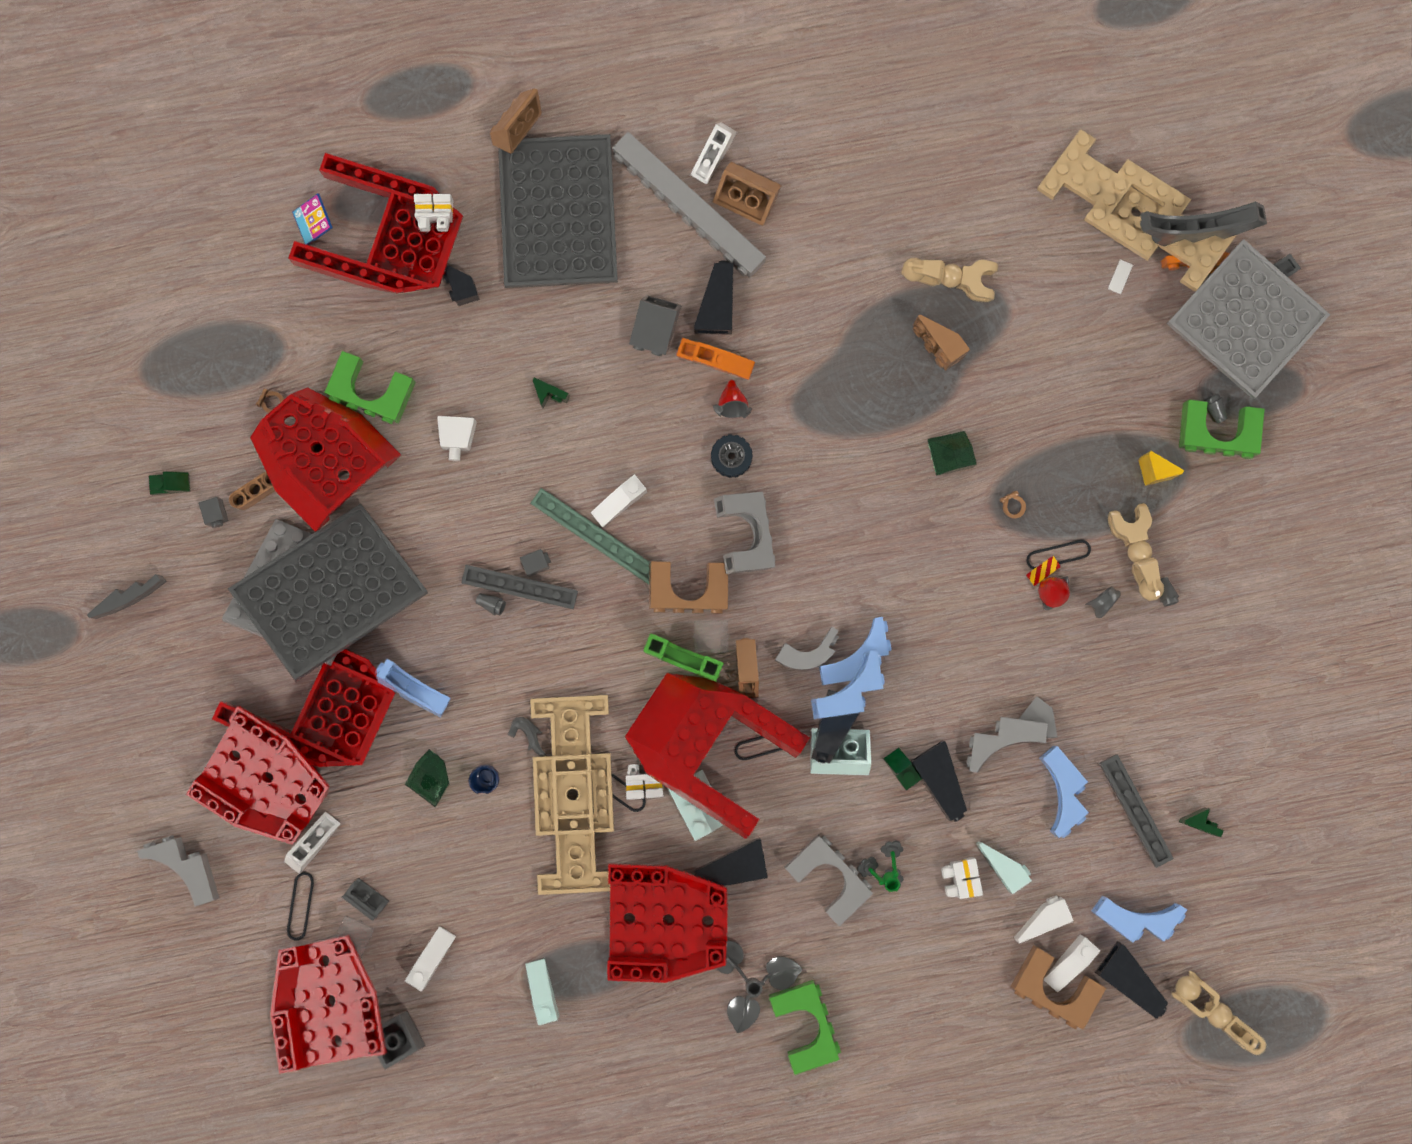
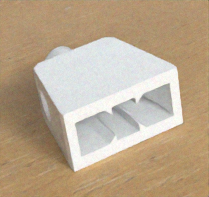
[437,416,477,461]

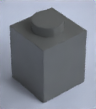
[198,497,229,528]
[520,549,551,577]

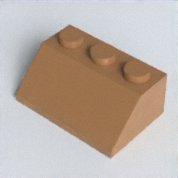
[490,88,542,154]
[713,162,782,226]

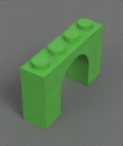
[324,351,416,425]
[1179,400,1265,459]
[643,633,723,682]
[769,980,841,1075]

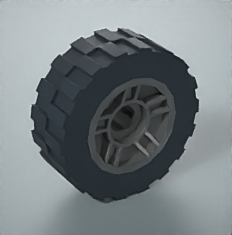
[711,434,753,478]

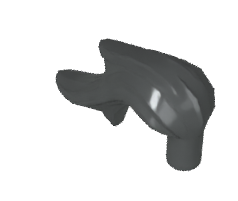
[507,717,547,757]

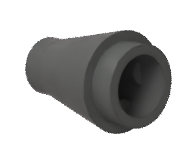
[1204,394,1228,424]
[1160,577,1179,607]
[476,593,506,616]

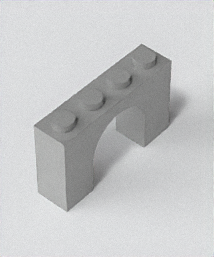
[714,492,775,575]
[784,835,873,926]

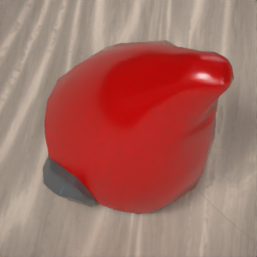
[713,380,752,419]
[1038,576,1070,610]

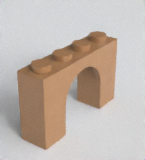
[649,561,728,614]
[1011,945,1106,1030]

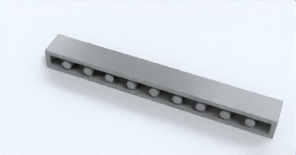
[613,132,766,278]

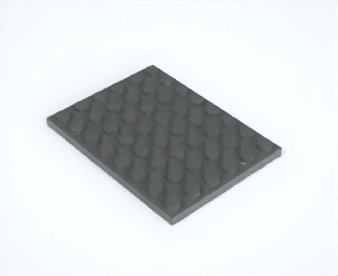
[498,134,618,288]
[228,504,428,682]

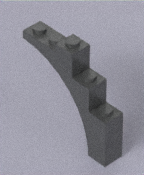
[1140,201,1267,247]

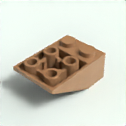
[913,315,970,371]

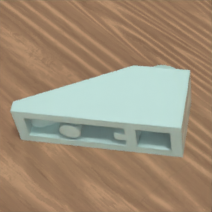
[975,841,1032,894]
[526,958,559,1026]

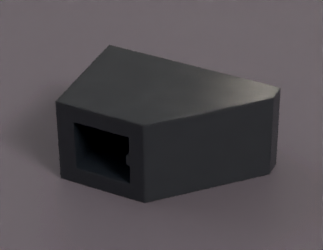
[444,265,480,306]

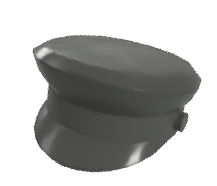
[1085,586,1121,618]

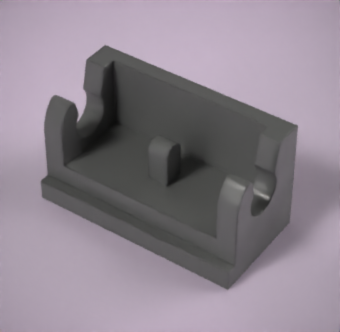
[342,878,389,921]

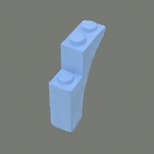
[819,617,891,685]
[811,650,885,719]
[376,659,450,718]
[1039,746,1089,838]
[1091,896,1187,943]

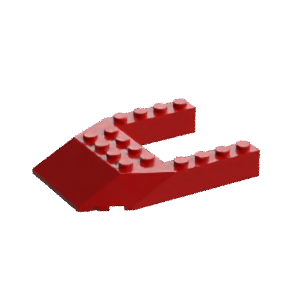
[288,153,463,294]
[212,649,396,767]
[625,673,810,839]

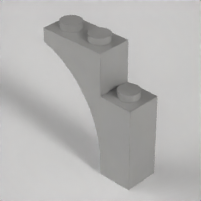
[967,717,1048,773]
[137,835,219,906]

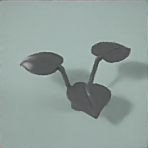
[716,941,802,1033]

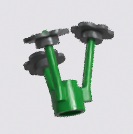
[857,841,904,892]

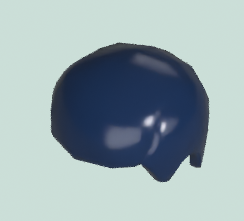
[468,764,500,794]

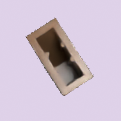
[736,638,759,698]

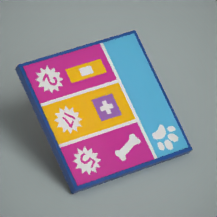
[292,194,333,245]

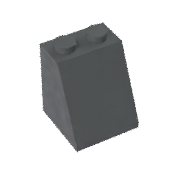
[629,295,682,356]

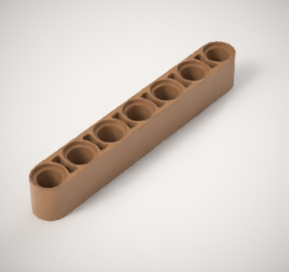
[229,444,320,510]

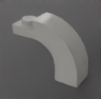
[775,627,839,670]

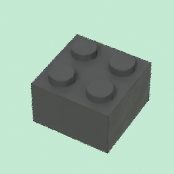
[378,1011,426,1070]

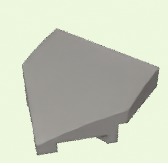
[1019,696,1057,738]

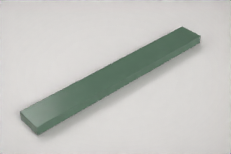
[530,488,650,585]

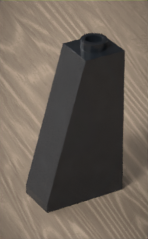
[694,260,733,335]
[811,689,866,764]
[911,741,967,822]
[694,838,768,886]
[1095,941,1168,1019]

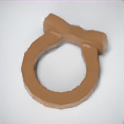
[256,388,284,413]
[999,491,1026,518]

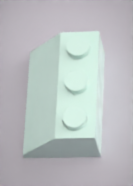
[810,728,871,775]
[668,770,723,841]

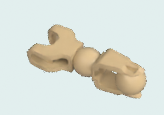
[901,258,998,302]
[1107,503,1164,601]
[1171,971,1266,1055]

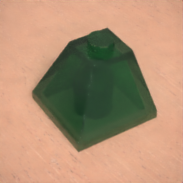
[927,431,977,476]
[404,750,450,807]

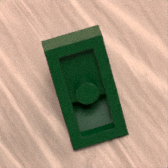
[532,377,570,408]
[149,471,190,495]
[883,747,922,791]
[1179,807,1224,837]

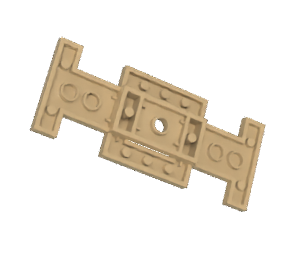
[1037,129,1236,292]
[530,695,614,895]

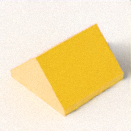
[1138,451,1184,486]

